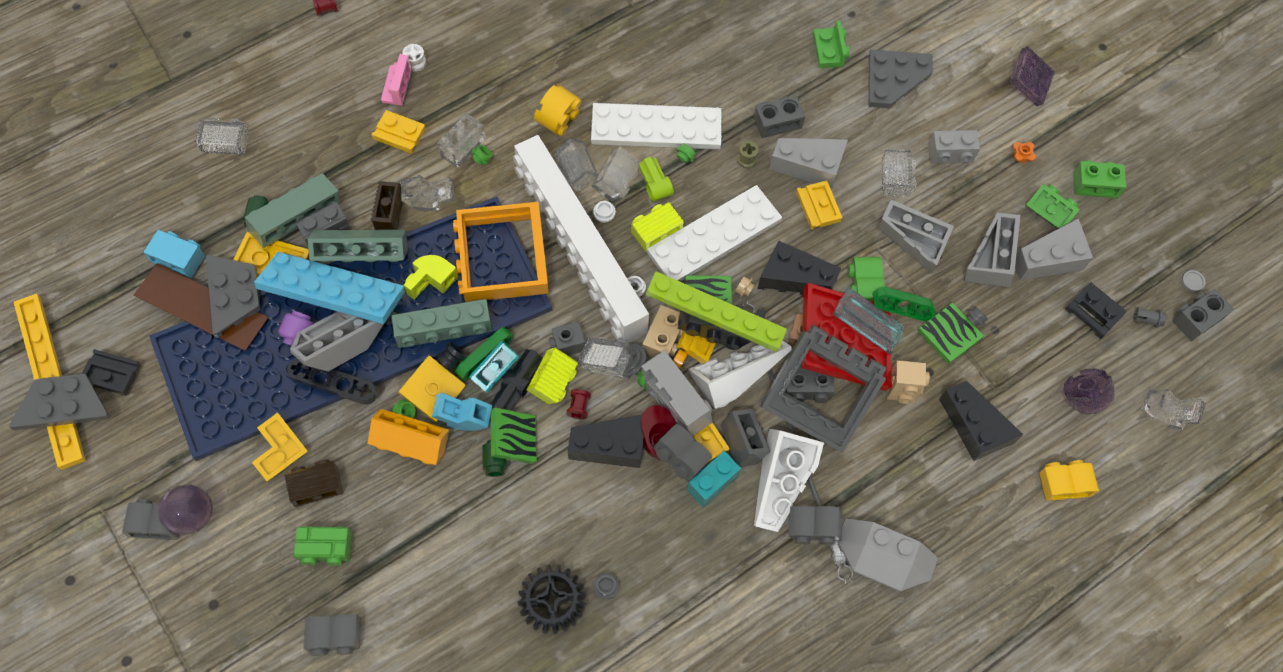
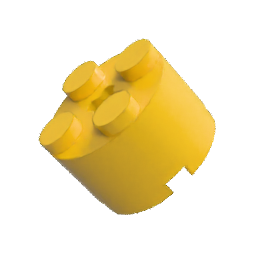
[534,84,582,137]

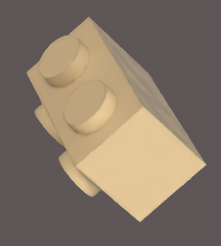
[642,305,683,358]
[887,360,930,404]

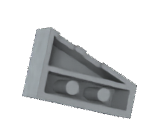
[769,138,848,189]
[878,200,954,273]
[964,213,1020,287]
[1015,218,1093,280]
[641,350,713,437]

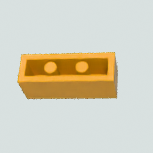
[367,409,449,465]

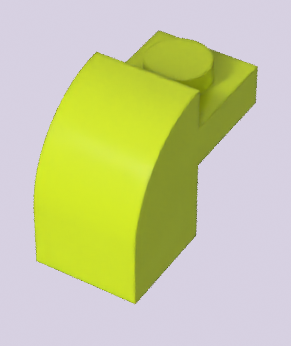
[404,255,458,300]

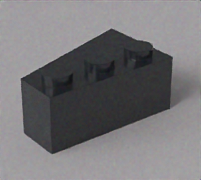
[757,241,841,295]
[677,305,765,350]
[939,381,1024,461]
[568,414,644,468]

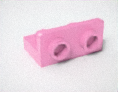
[381,54,412,106]

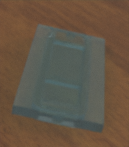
[833,287,905,354]

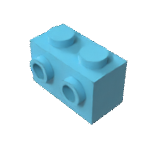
[143,230,205,279]

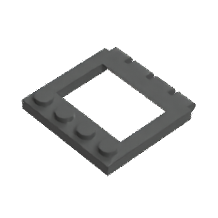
[760,325,886,453]

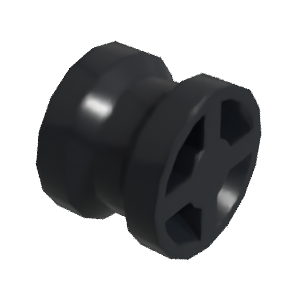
[436,342,467,371]

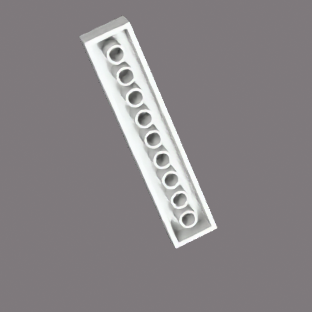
[513,135,649,345]

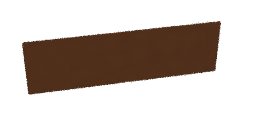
[134,263,268,351]

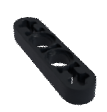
[287,359,377,405]

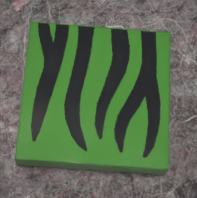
[685,275,732,304]
[918,303,984,365]
[491,407,536,464]

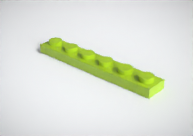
[645,271,787,352]

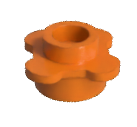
[1013,142,1036,163]

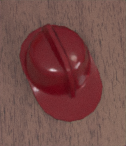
[641,405,676,460]

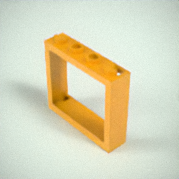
[453,202,549,302]

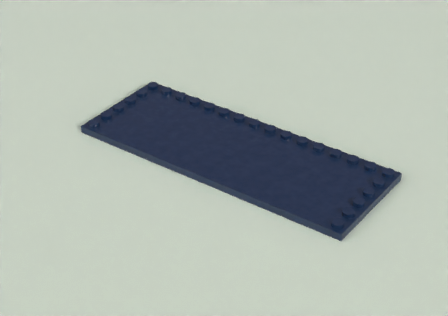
[149,196,552,461]

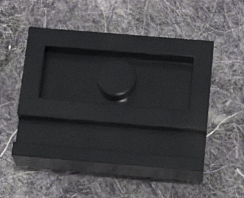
[82,349,141,396]

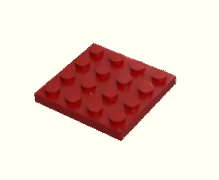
[801,283,891,391]

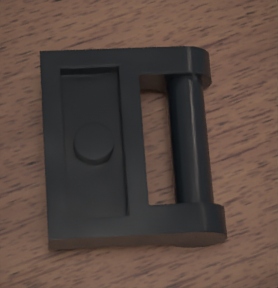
[1065,282,1127,339]

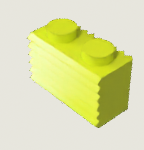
[631,202,684,252]
[526,347,578,404]

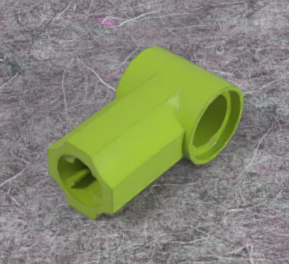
[638,157,674,202]

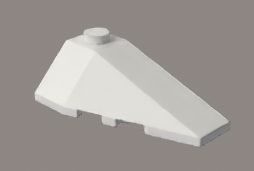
[688,341,792,409]
[754,429,824,532]

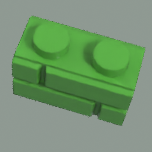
[294,527,352,566]

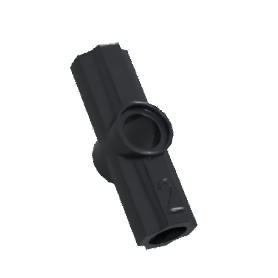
[490,349,543,411]

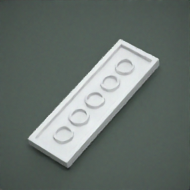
[591,103,721,149]
[647,185,783,282]

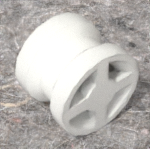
[403,44,426,71]

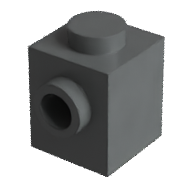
[549,322,585,356]

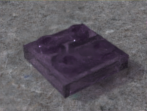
[1010,46,1055,106]

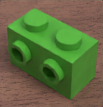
[1073,160,1126,198]

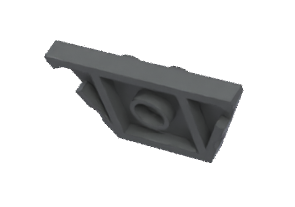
[206,255,261,338]
[9,373,110,431]

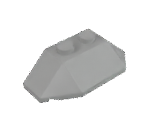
[290,311,383,371]
[837,518,938,592]

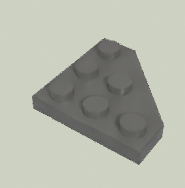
[868,49,933,108]

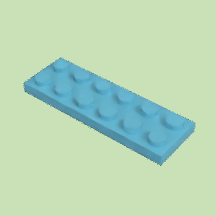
[254,252,405,324]

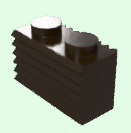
[370,181,404,230]
[284,459,343,507]

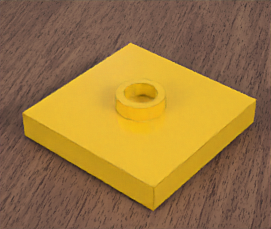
[398,356,466,422]

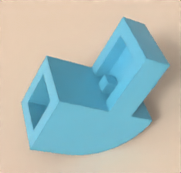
[432,393,492,431]

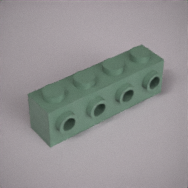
[245,173,340,248]
[308,230,408,262]
[391,299,492,348]

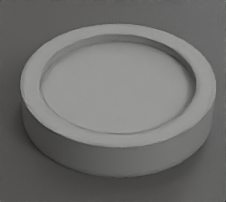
[1181,270,1206,292]

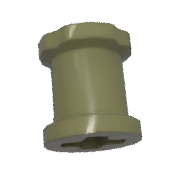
[737,140,759,169]

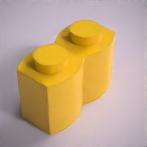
[1039,460,1099,501]

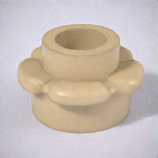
[735,276,755,298]

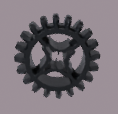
[517,565,586,635]

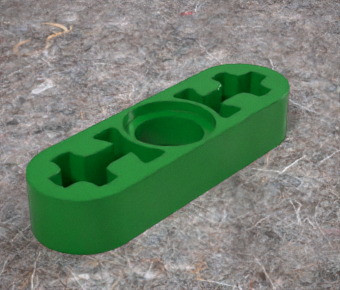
[872,287,936,321]
[455,327,514,381]

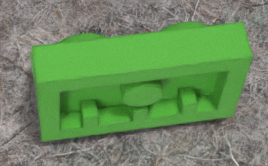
[813,21,849,69]
[1026,184,1080,229]

